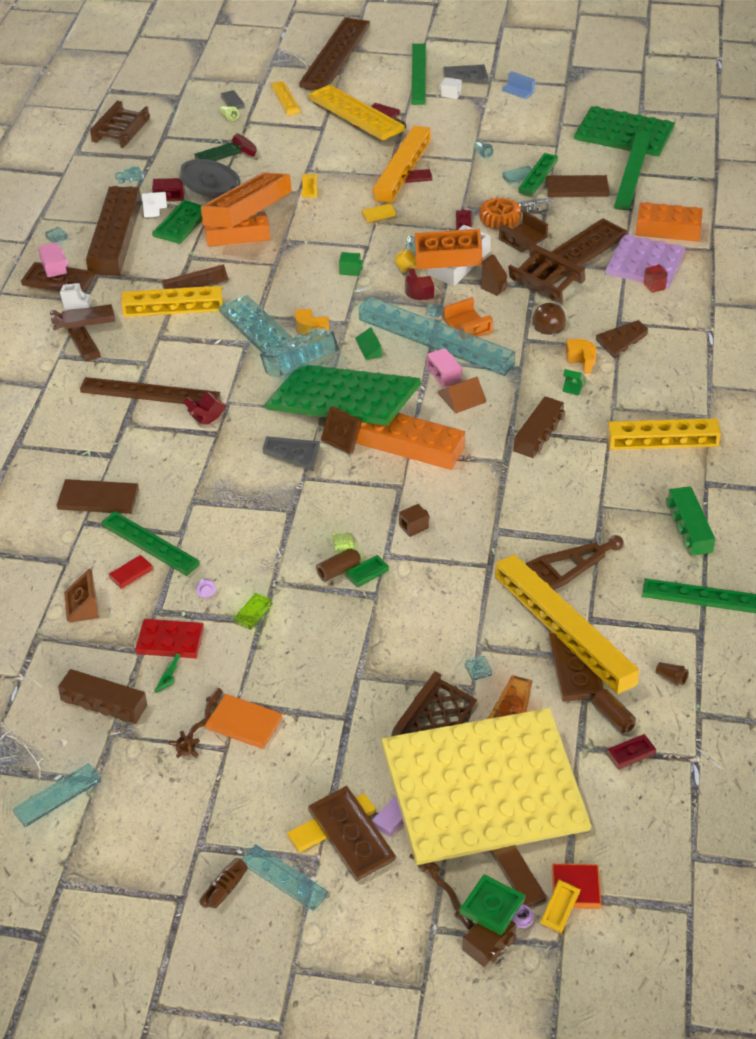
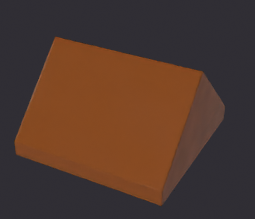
[438,376,486,414]
[64,569,99,622]

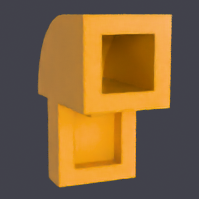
[295,309,329,339]
[565,339,597,374]

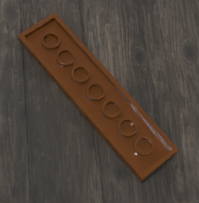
[525,218,628,285]

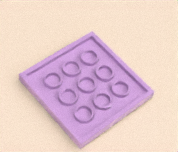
[606,234,686,288]

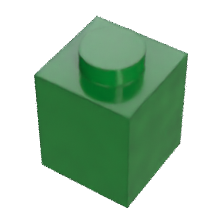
[339,252,364,276]

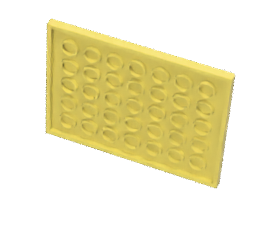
[381,708,592,865]

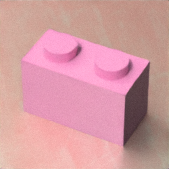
[38,242,68,277]
[427,348,463,387]

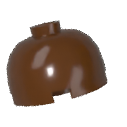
[532,303,566,335]

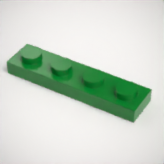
[518,153,558,196]

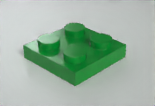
[460,874,525,936]

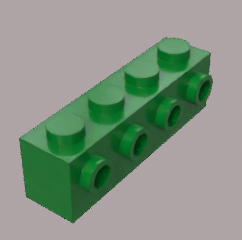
[666,486,716,556]

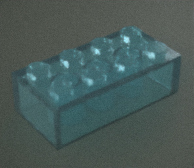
[260,327,339,376]

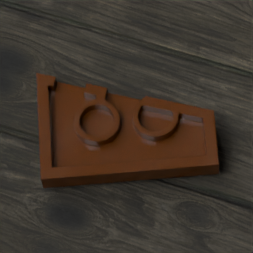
[596,320,648,359]

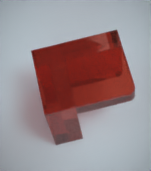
[644,264,668,293]

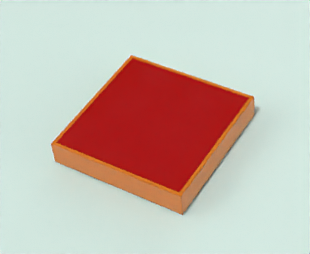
[552,863,601,909]

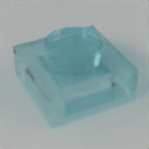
[45,226,68,243]
[425,304,444,321]
[465,655,492,681]

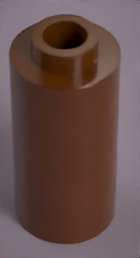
[316,548,361,582]
[592,689,636,733]

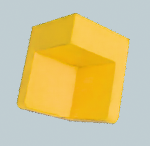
[302,174,318,197]

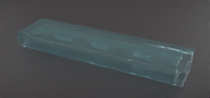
[13,763,101,828]
[242,844,328,911]

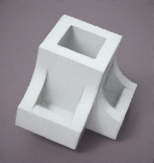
[142,192,167,217]
[60,283,92,310]

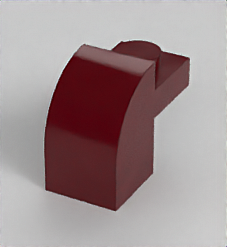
[405,268,434,300]
[183,391,227,424]

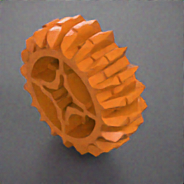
[479,197,521,230]

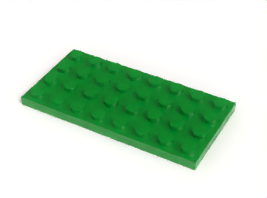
[264,364,421,426]

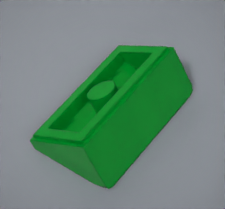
[355,327,382,360]

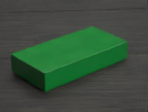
[345,555,389,587]

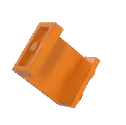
[443,297,493,342]

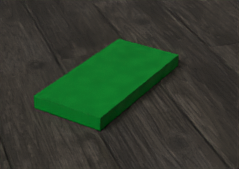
[152,200,203,244]

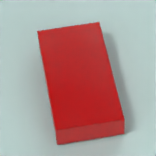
[109,555,153,589]

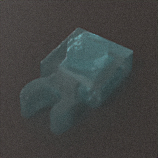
[115,166,144,184]

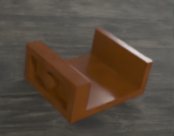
[499,212,548,253]

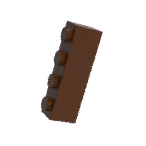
[513,396,566,458]
[58,669,147,724]

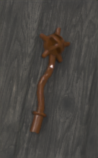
[169,688,223,758]
[409,854,475,929]

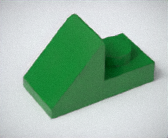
[563,369,587,395]

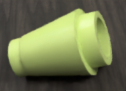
[220,105,239,121]

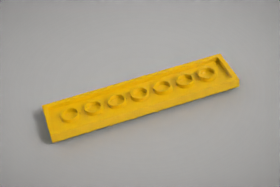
[308,84,405,141]

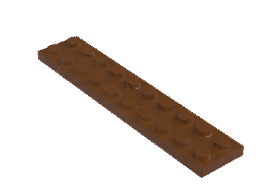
[299,17,370,90]

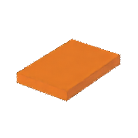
[206,694,283,749]

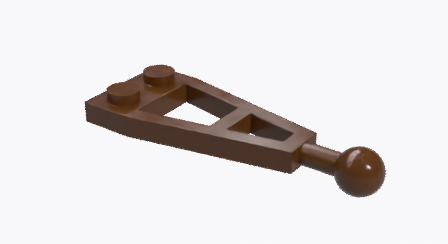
[526,535,624,590]

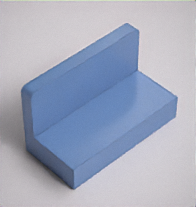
[502,71,535,99]

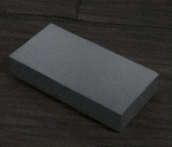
[221,90,245,110]

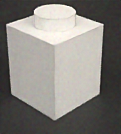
[439,77,462,99]

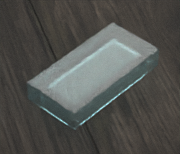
[502,165,532,185]

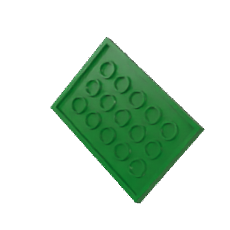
[574,106,675,157]

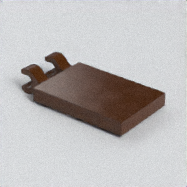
[50,304,115,330]

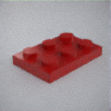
[135,619,204,659]

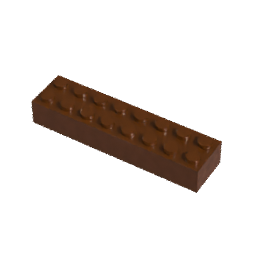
[86,186,141,276]

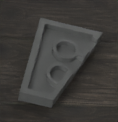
[443,64,489,83]
[262,436,320,471]

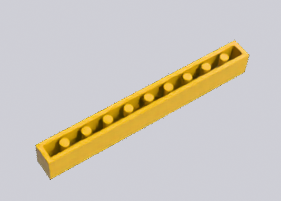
[495,554,639,695]

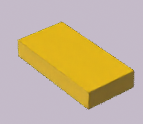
[361,203,396,223]
[539,880,580,934]

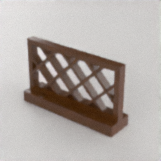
[391,671,477,736]

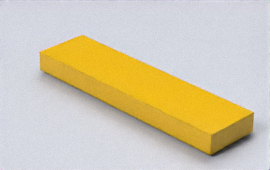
[271,81,301,115]
[287,793,376,853]

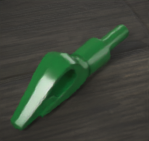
[154,654,181,693]

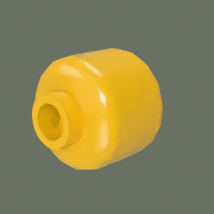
[394,248,417,273]

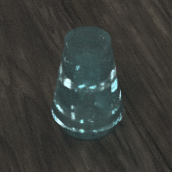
[474,141,493,158]

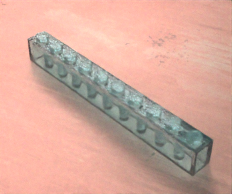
[359,296,516,376]

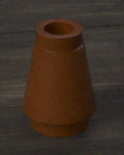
[656,662,689,686]

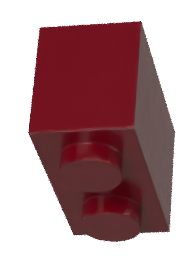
[152,178,185,202]

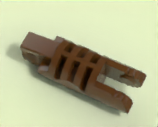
[199,858,248,909]

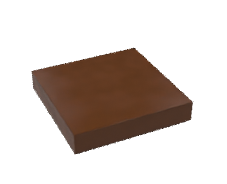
[321,406,363,454]

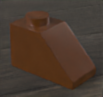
[481,254,508,296]

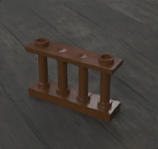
[90,101,150,148]
[508,243,586,304]

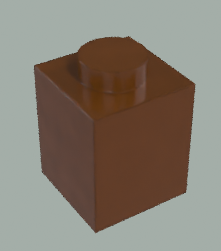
[399,504,430,537]

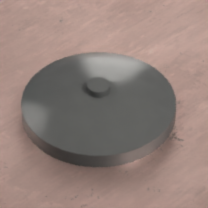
[179,159,240,197]

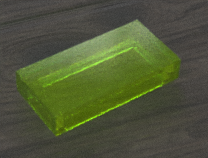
[332,533,354,550]
[233,592,273,630]

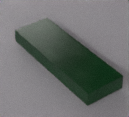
[194,142,241,161]

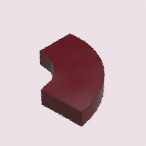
[232,133,257,157]

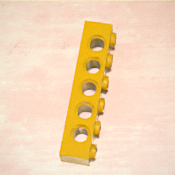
[121,286,223,317]
[607,418,721,450]

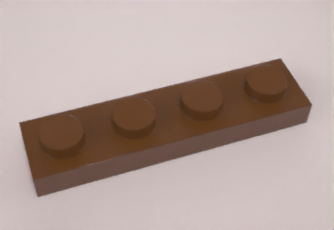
[161,264,229,289]

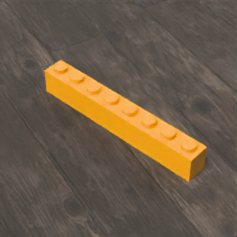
[372,126,431,203]

